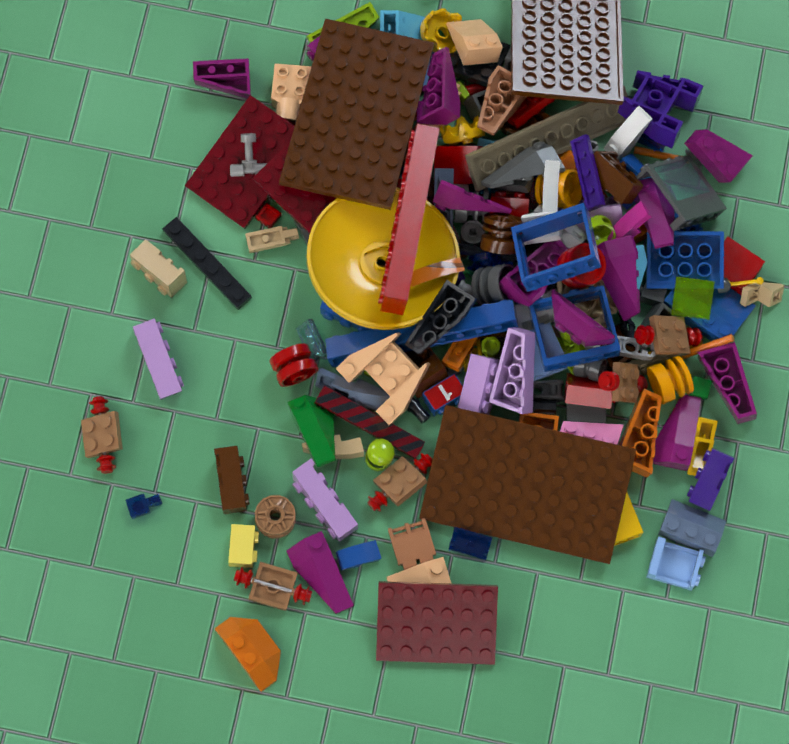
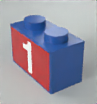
[422,373,463,417]

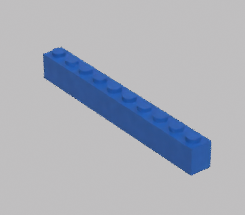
[325,300,519,367]

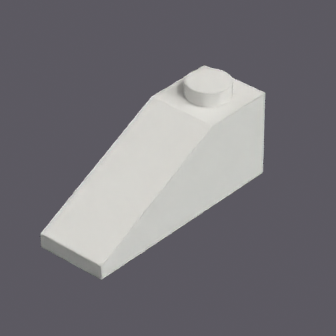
[604,106,653,160]

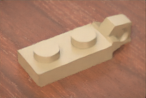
[245,226,299,254]

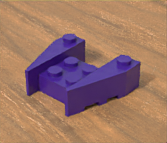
[617,70,704,149]

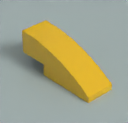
[687,416,718,476]

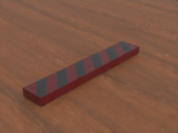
[314,385,425,459]

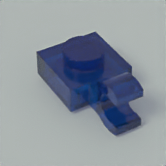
[467,252,501,272]
[125,493,162,519]

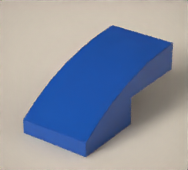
[336,540,382,571]

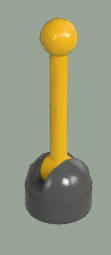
[718,277,764,293]

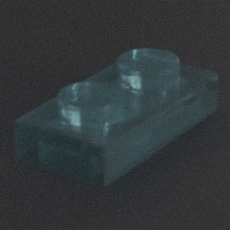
[296,319,327,362]

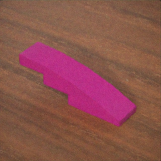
[607,201,651,240]

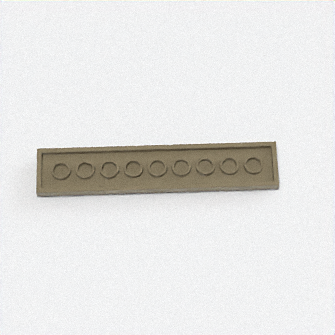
[465,86,628,191]

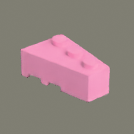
[560,421,623,445]

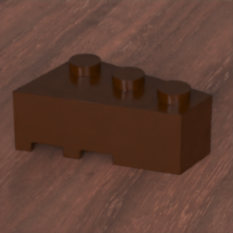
[594,151,644,204]
[214,446,250,514]

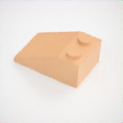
[446,19,503,66]
[386,557,452,584]

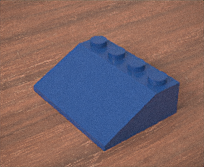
[647,231,724,289]
[663,288,756,344]

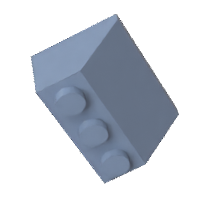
[658,499,726,557]

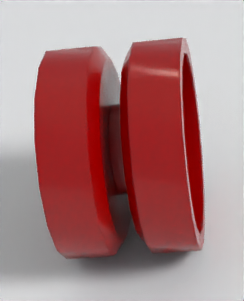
[557,243,606,289]
[269,343,318,387]

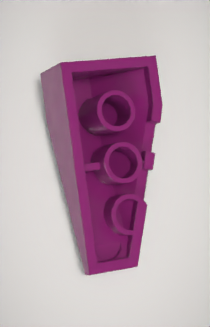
[417,47,460,125]
[286,531,354,614]

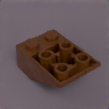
[405,347,449,399]

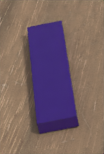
[570,134,606,212]

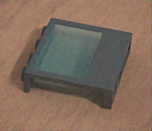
[636,155,727,231]

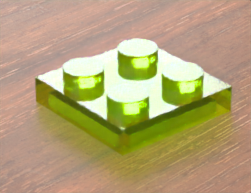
[671,276,715,320]

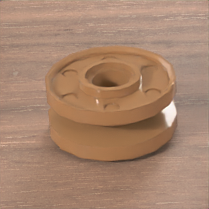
[255,495,296,539]

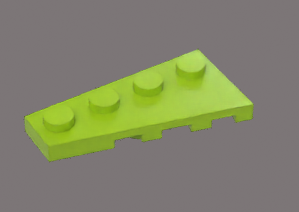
[306,2,379,43]

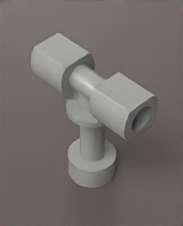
[230,133,267,177]

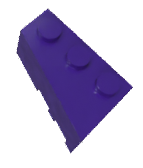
[687,448,734,511]

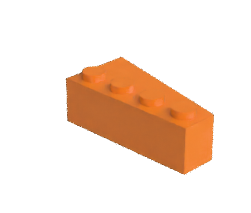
[619,389,662,478]

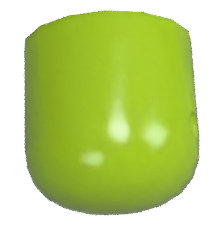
[591,215,616,245]
[365,439,395,471]

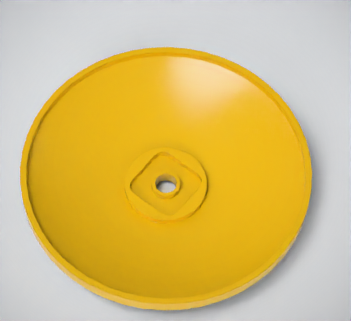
[306,188,460,330]

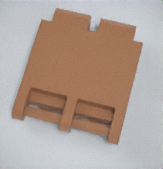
[387,518,436,570]

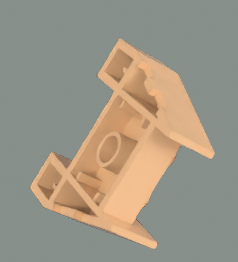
[336,332,430,425]

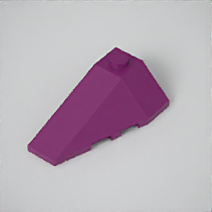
[634,178,675,249]
[433,180,512,214]
[597,235,640,321]
[499,240,568,307]
[653,395,701,471]

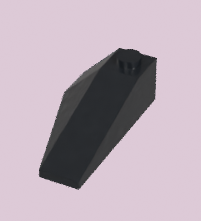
[405,280,477,355]

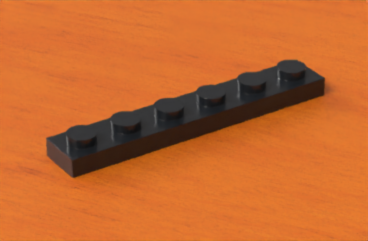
[162,217,252,310]

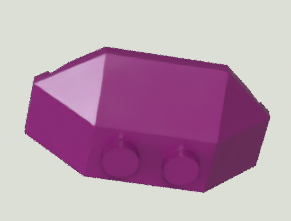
[551,289,615,347]

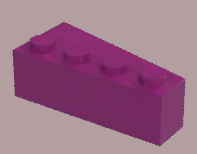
[698,342,757,424]

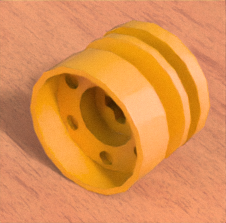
[535,169,582,209]
[647,355,694,405]

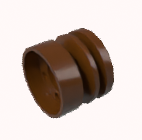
[480,213,523,254]

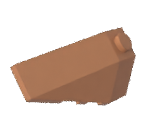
[477,65,527,136]

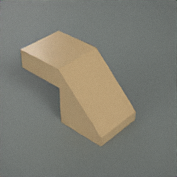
[740,282,785,307]

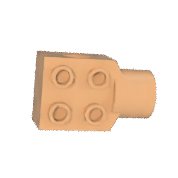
[271,63,312,126]

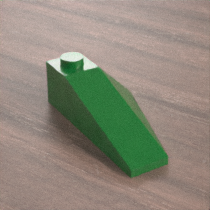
[287,395,336,467]

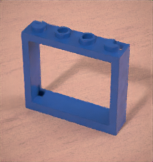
[511,203,601,292]
[528,285,621,372]

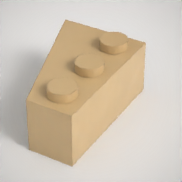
[130,239,187,298]

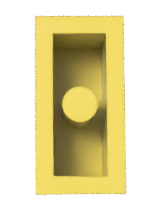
[228,524,259,568]

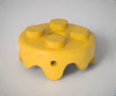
[420,8,462,53]
[439,116,485,146]

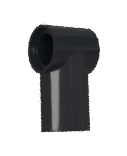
[518,399,556,416]

